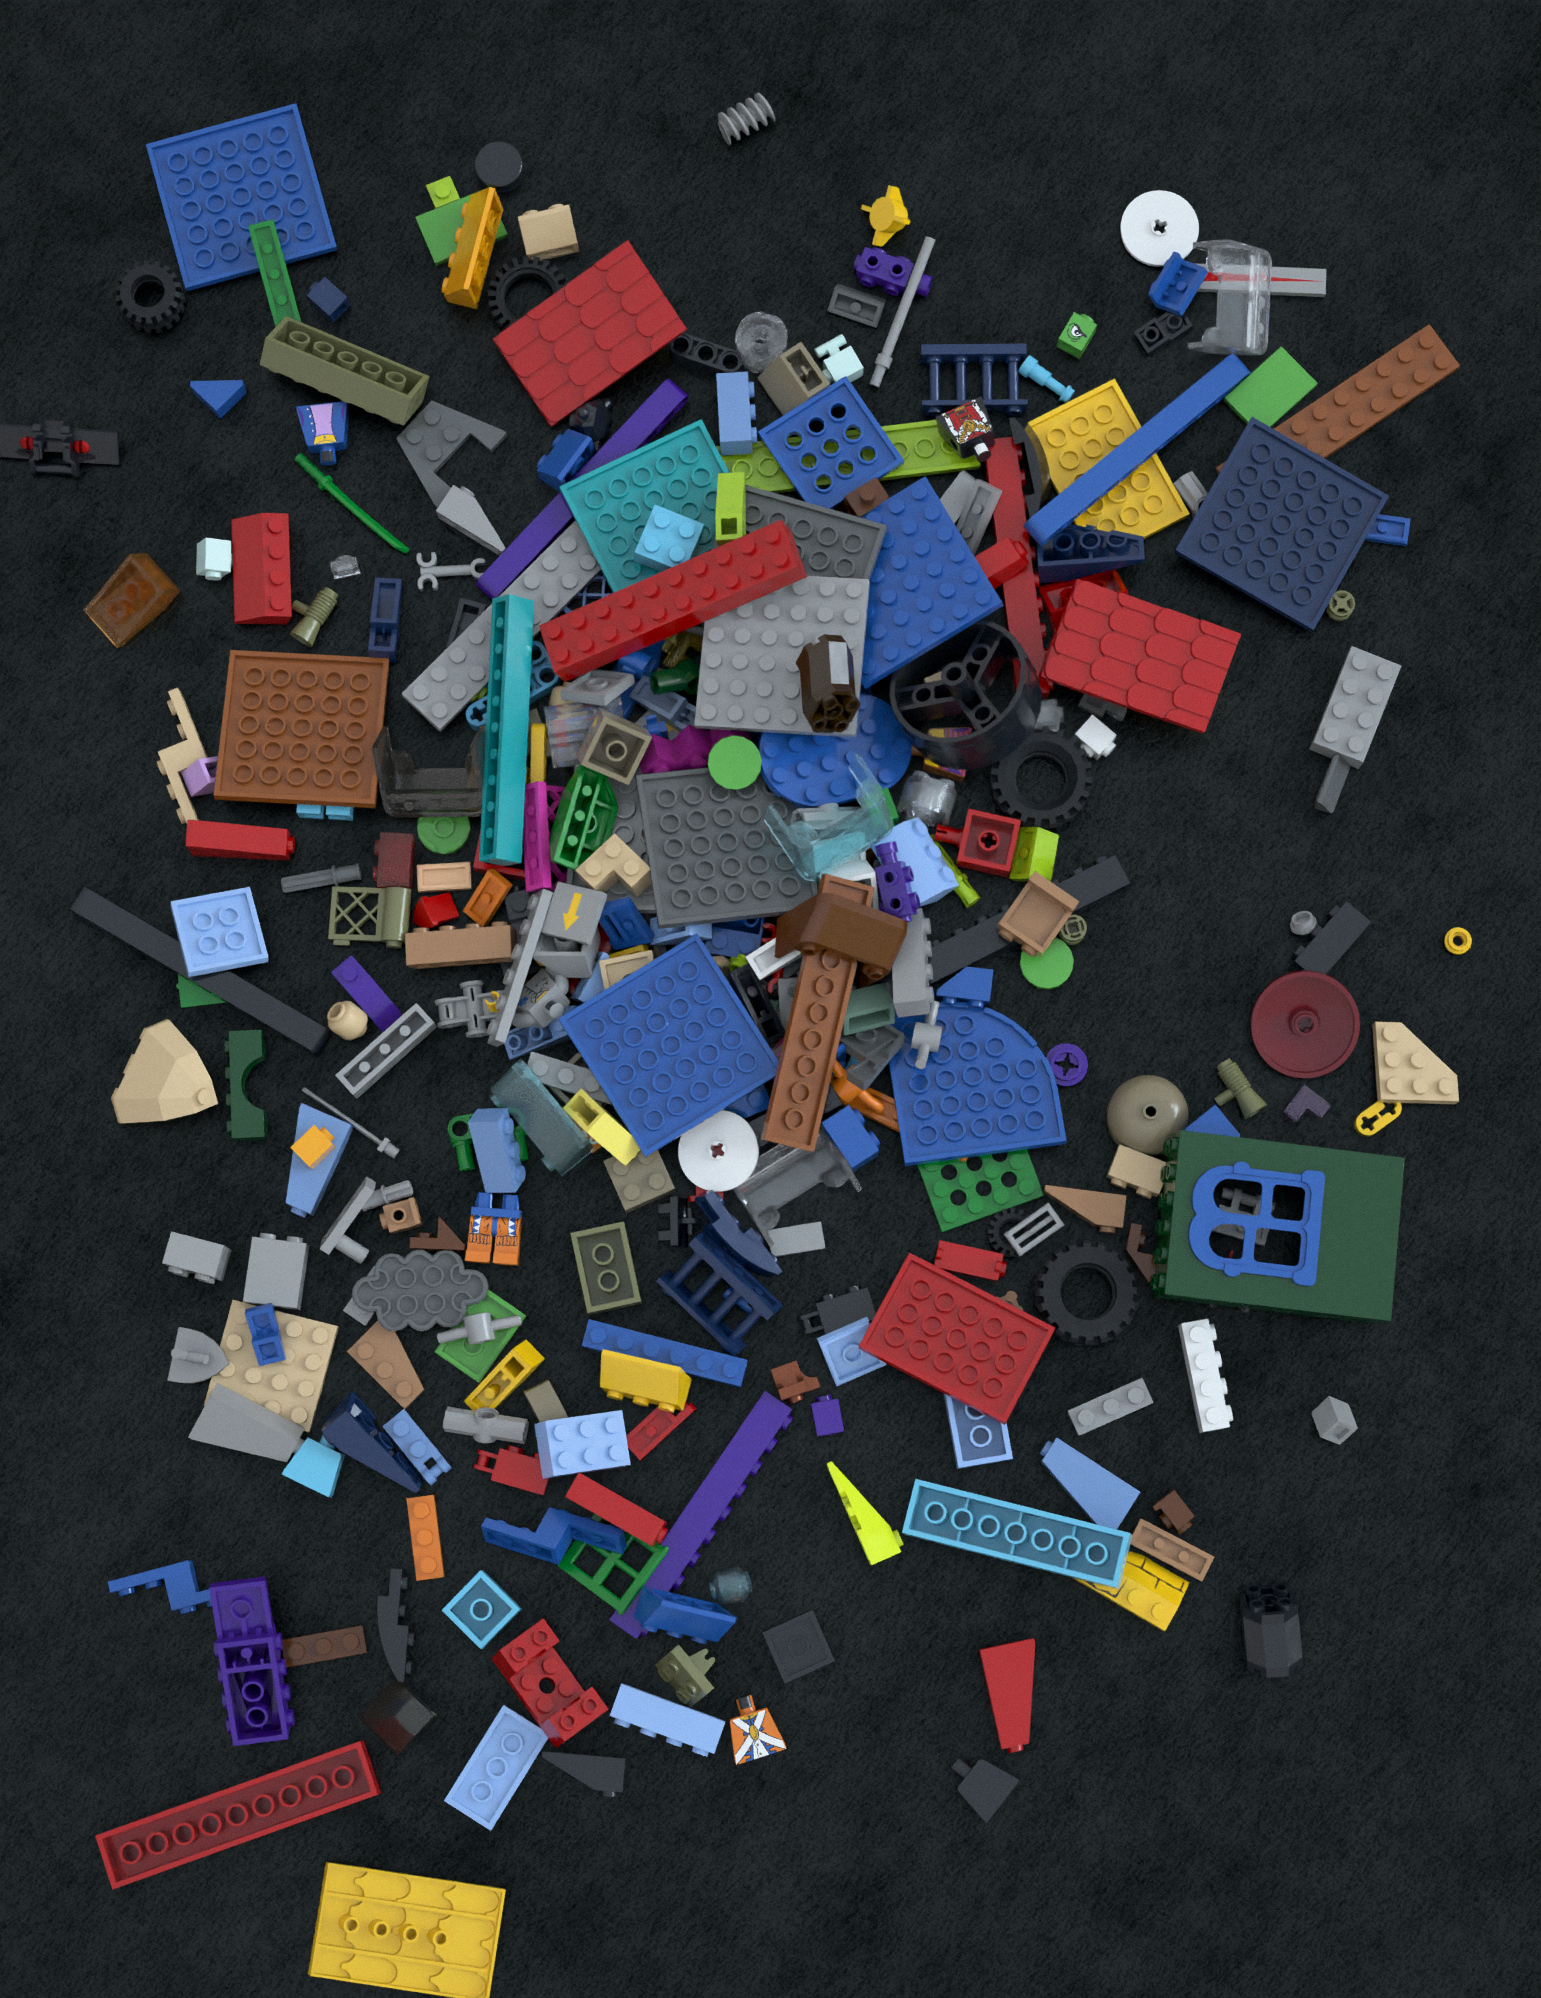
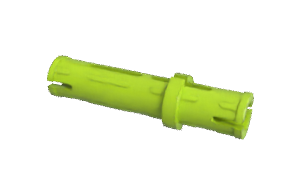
[930,834,981,908]

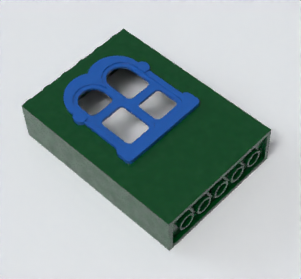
[1150,1130,1405,1324]

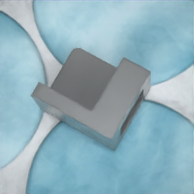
[1312,1396,1358,1445]

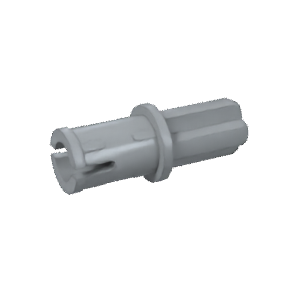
[362,1180,413,1212]

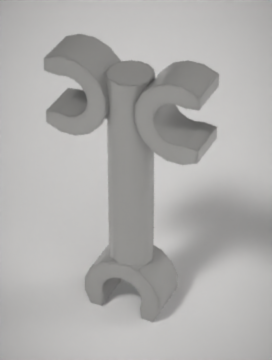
[417,552,486,592]

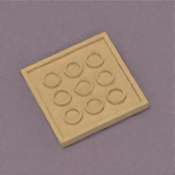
[204,1300,339,1433]

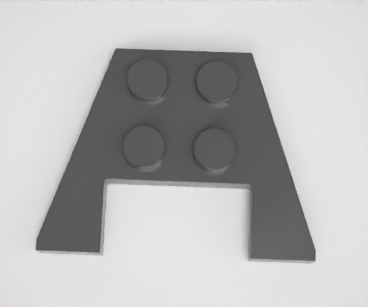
[396,401,507,508]
[838,1024,905,1091]

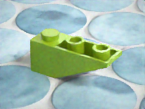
[715,472,746,547]

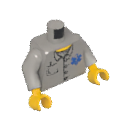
[485,958,570,1029]

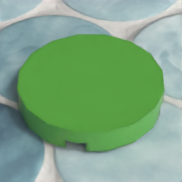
[707,735,762,790]
[417,801,471,855]
[1020,937,1074,990]

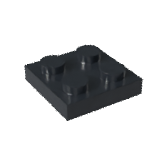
[762,1610,835,1684]

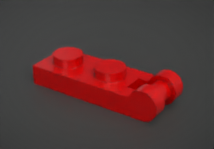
[626,1401,697,1461]

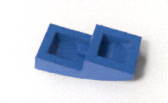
[245,1303,286,1366]

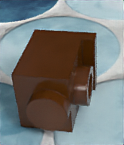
[1150,1490,1195,1534]

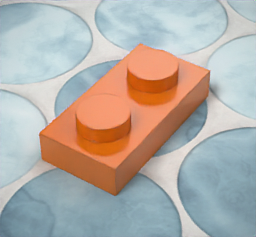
[463,868,513,927]

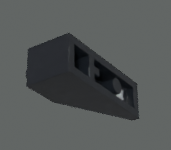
[728,963,785,1045]
[542,1750,626,1797]

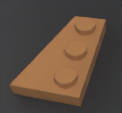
[347,1321,425,1409]

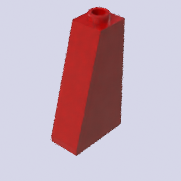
[975,537,1030,590]
[186,820,295,860]
[565,1473,668,1547]
[979,1638,1035,1753]

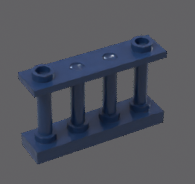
[920,344,1028,417]
[656,1230,783,1357]

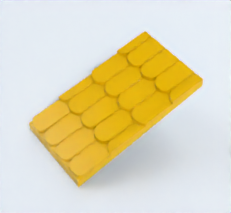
[308,1862,506,1998]

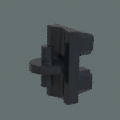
[658,1196,702,1248]

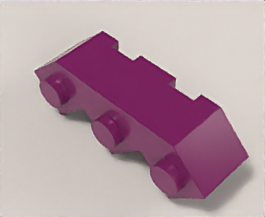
[639,724,751,774]

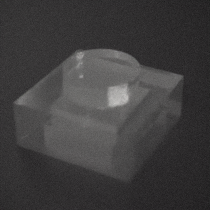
[330,555,361,579]

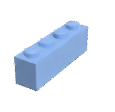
[610,1683,726,1757]

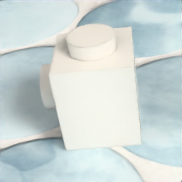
[1074,714,1117,760]

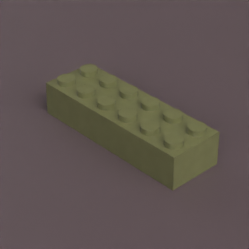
[260,316,429,425]

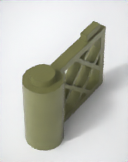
[328,886,411,949]

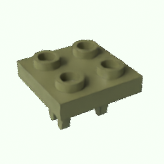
[655,1645,715,1708]

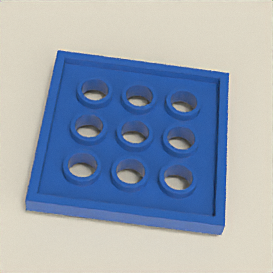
[758,376,904,510]

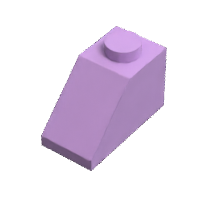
[181,756,218,797]

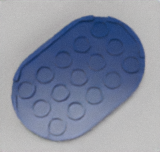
[757,693,911,808]

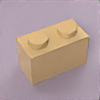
[1106,1145,1166,1199]

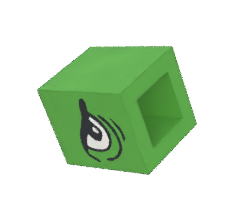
[1057,312,1097,359]

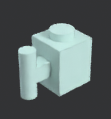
[814,334,864,384]
[196,538,232,580]

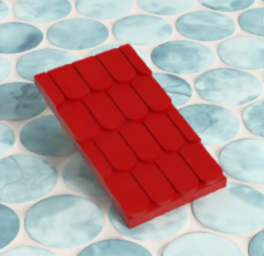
[493,240,687,428]
[1038,579,1241,733]

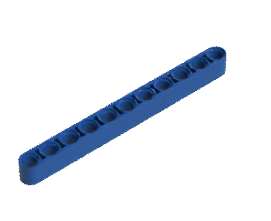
[1023,353,1251,546]

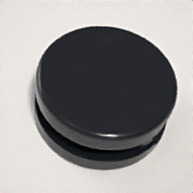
[475,141,524,194]

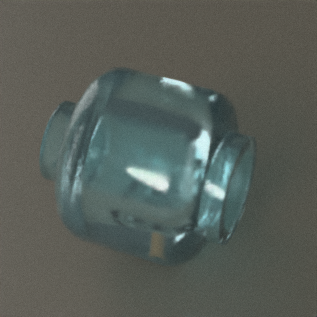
[710,1566,752,1606]

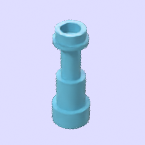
[1018,355,1075,403]

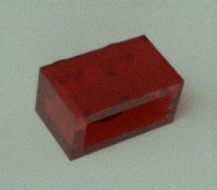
[373,832,415,891]

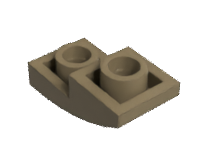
[524,1379,568,1423]

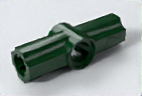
[649,659,700,695]

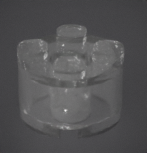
[735,312,788,373]
[897,771,957,827]

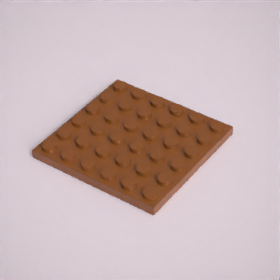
[214,650,390,808]

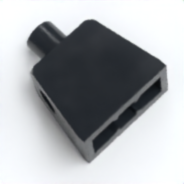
[950,1756,1019,1823]

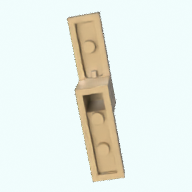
[157,688,208,824]

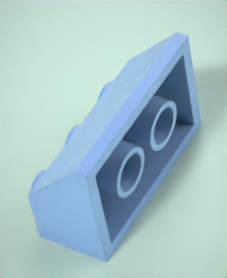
[868,817,959,907]

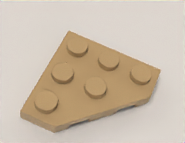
[1372,1022,1459,1104]

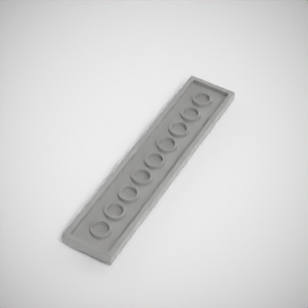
[402,521,601,732]

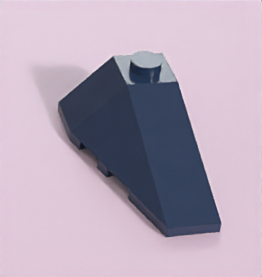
[1037,523,1145,583]
[322,1391,422,1493]

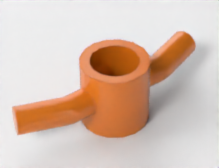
[832,1058,885,1113]

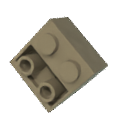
[757,342,830,416]

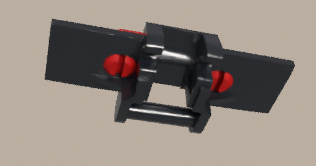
[0,419,120,478]

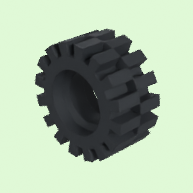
[987,1208,1037,1258]

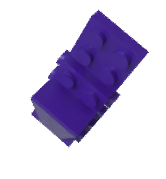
[209,1576,295,1746]

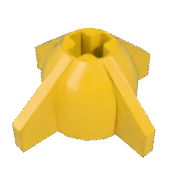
[861,185,910,247]

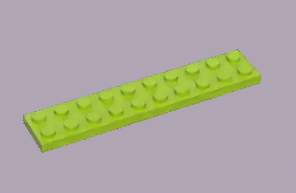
[716,420,981,493]

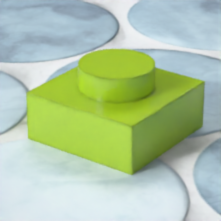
[426,176,460,209]

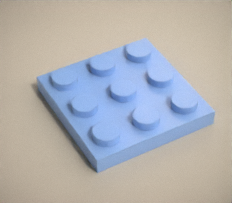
[170,887,268,977]

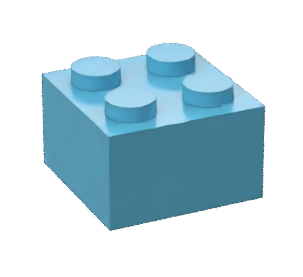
[634,505,704,572]
[442,1570,522,1649]

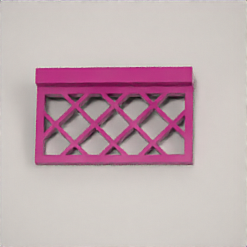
[523,781,568,893]

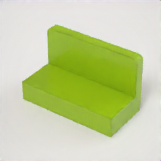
[1009,827,1059,882]

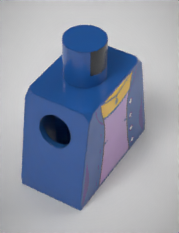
[296,401,349,466]

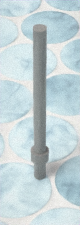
[869,236,935,388]

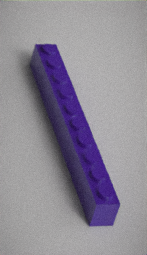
[610,1391,793,1639]

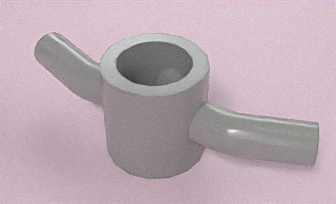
[911,1001,943,1069]
[437,1312,522,1345]

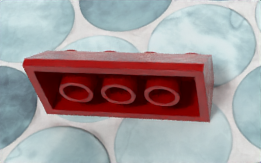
[231,513,292,625]

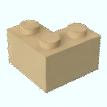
[576,833,651,898]

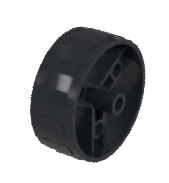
[889,619,1042,770]

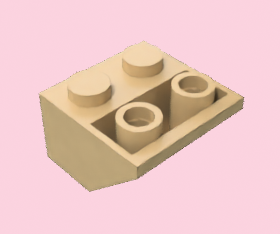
[518,204,579,261]

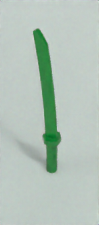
[294,453,409,553]

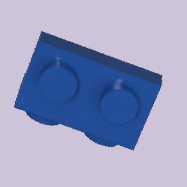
[1148,251,1208,316]

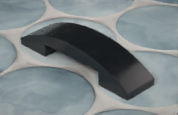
[1009,417,1051,518]

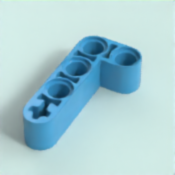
[466,641,560,732]

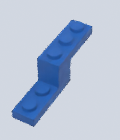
[481,1507,627,1565]
[108,1560,212,1615]

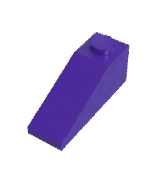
[331,955,403,1032]

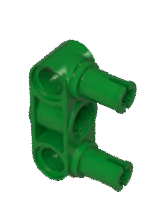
[448,1107,528,1171]

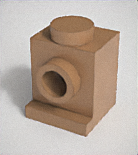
[379,1197,423,1234]

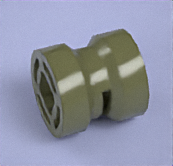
[1058,914,1087,945]

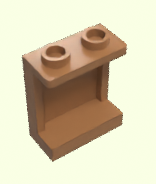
[996,871,1079,958]

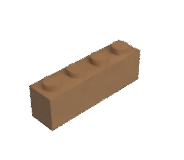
[405,922,517,969]

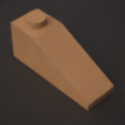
[1043,1185,1127,1234]

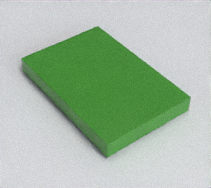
[416,189,508,266]
[1224,346,1318,427]
[435,1289,526,1383]

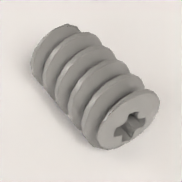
[718,93,775,145]

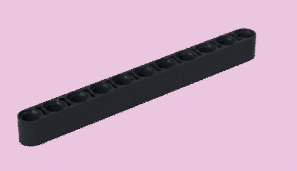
[68,886,331,1055]

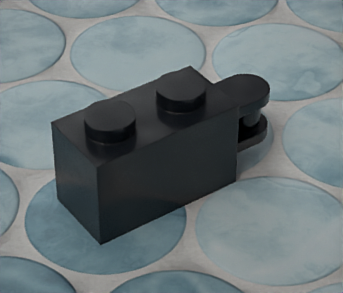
[797,1285,876,1336]

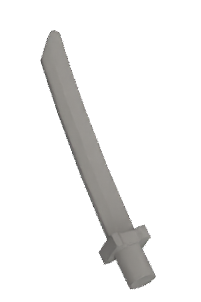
[301,1087,400,1159]

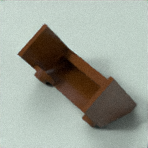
[774,893,908,988]

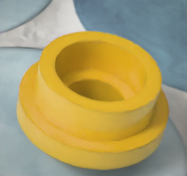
[1444,927,1472,955]

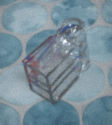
[544,694,623,768]

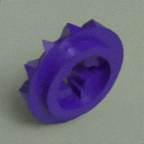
[1046,1043,1088,1087]

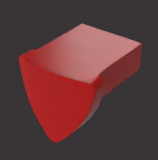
[413,892,459,928]

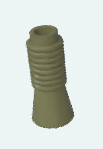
[290,587,338,647]
[1214,1058,1267,1120]

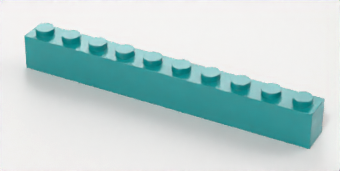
[479,594,534,866]

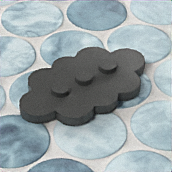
[352,1250,489,1332]

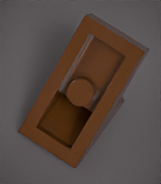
[410,1217,467,1252]

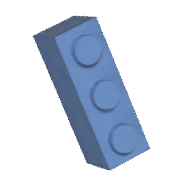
[716,372,757,456]
[468,1108,526,1193]

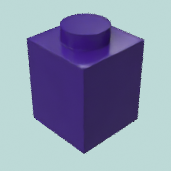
[811,1395,844,1437]

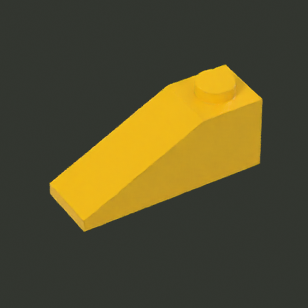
[464,1340,545,1411]

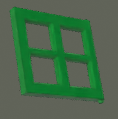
[557,1513,668,1615]

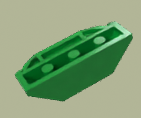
[549,764,618,871]

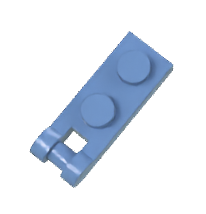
[383,1409,452,1485]

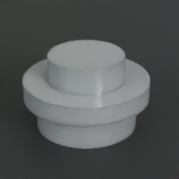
[1290,911,1317,935]

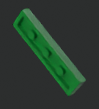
[248,219,301,327]

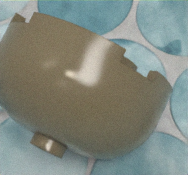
[1106,1075,1189,1157]

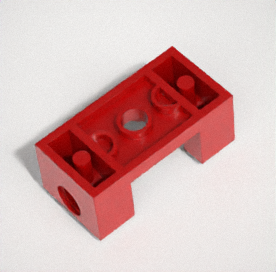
[491,1619,608,1749]

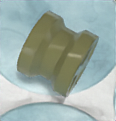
[1326,590,1355,621]

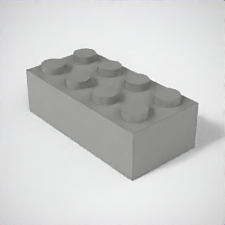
[1309,646,1401,769]

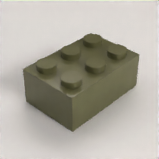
[570,1221,642,1315]

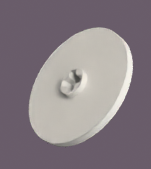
[1120,190,1199,267]
[678,1110,759,1192]

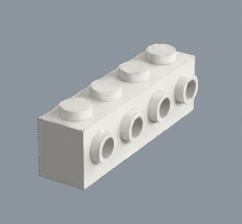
[1178,1319,1233,1433]

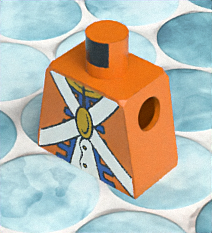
[730,1695,787,1765]

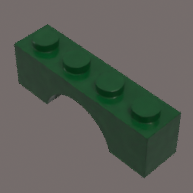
[225,1030,268,1141]

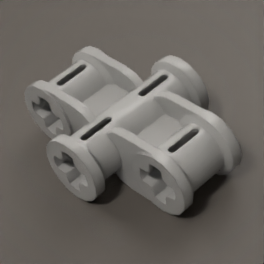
[434,980,504,1038]

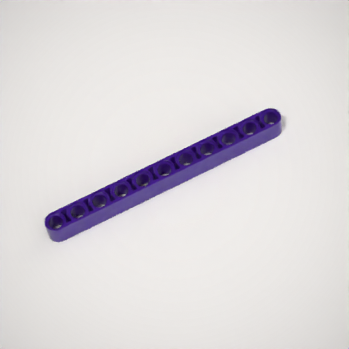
[476,379,689,599]

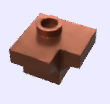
[771,1360,820,1405]

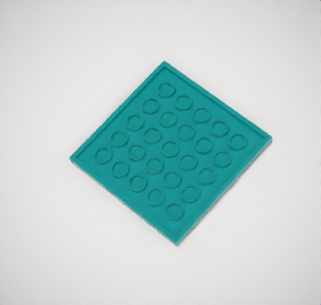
[559,419,729,593]

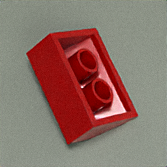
[1038,569,1128,634]

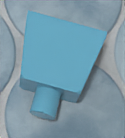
[282,1436,345,1498]

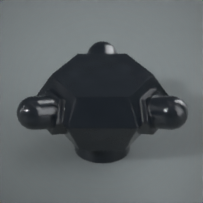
[569,398,612,454]

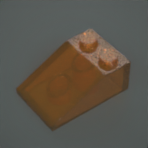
[84,553,180,648]

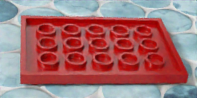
[858,1253,1055,1425]

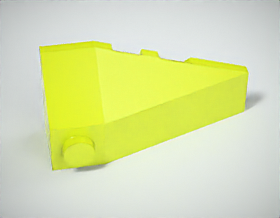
[826,1461,904,1566]

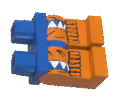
[465,1192,522,1266]

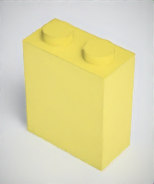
[563,1089,640,1166]

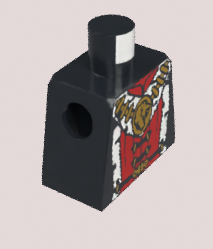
[936,397,995,462]

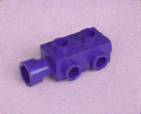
[853,247,933,297]
[874,841,920,923]

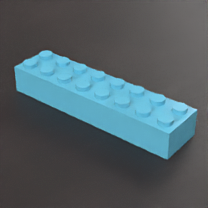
[902,1479,1132,1589]

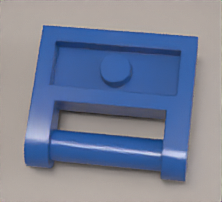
[599,897,654,950]

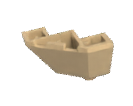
[111,1019,218,1124]

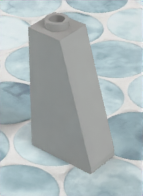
[188,1383,305,1462]

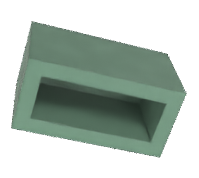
[842,983,895,1036]

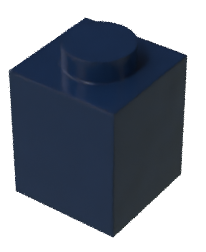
[307,277,350,324]

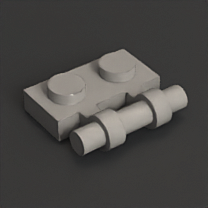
[1212,1187,1275,1247]

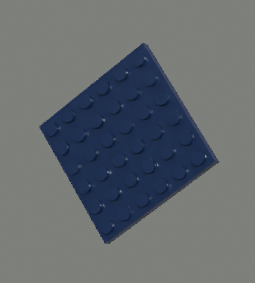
[1174,417,1389,632]

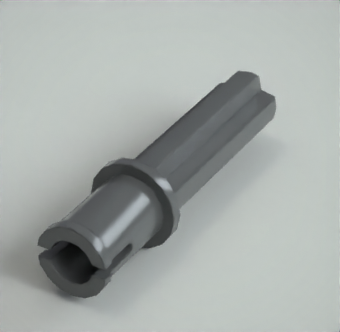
[281,863,362,893]

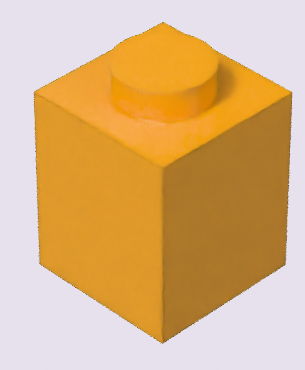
[290,1125,336,1170]

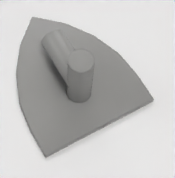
[167,1327,230,1383]

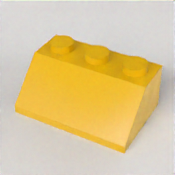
[600,1349,692,1413]

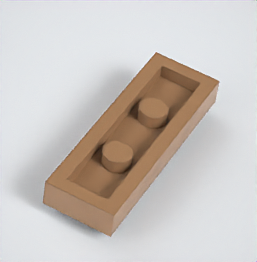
[1130,1518,1214,1582]

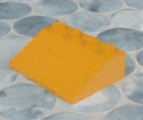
[442,187,503,309]

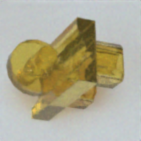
[661,630,703,669]

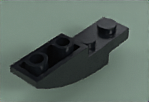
[377,1569,415,1682]

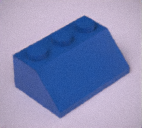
[633,1586,736,1644]

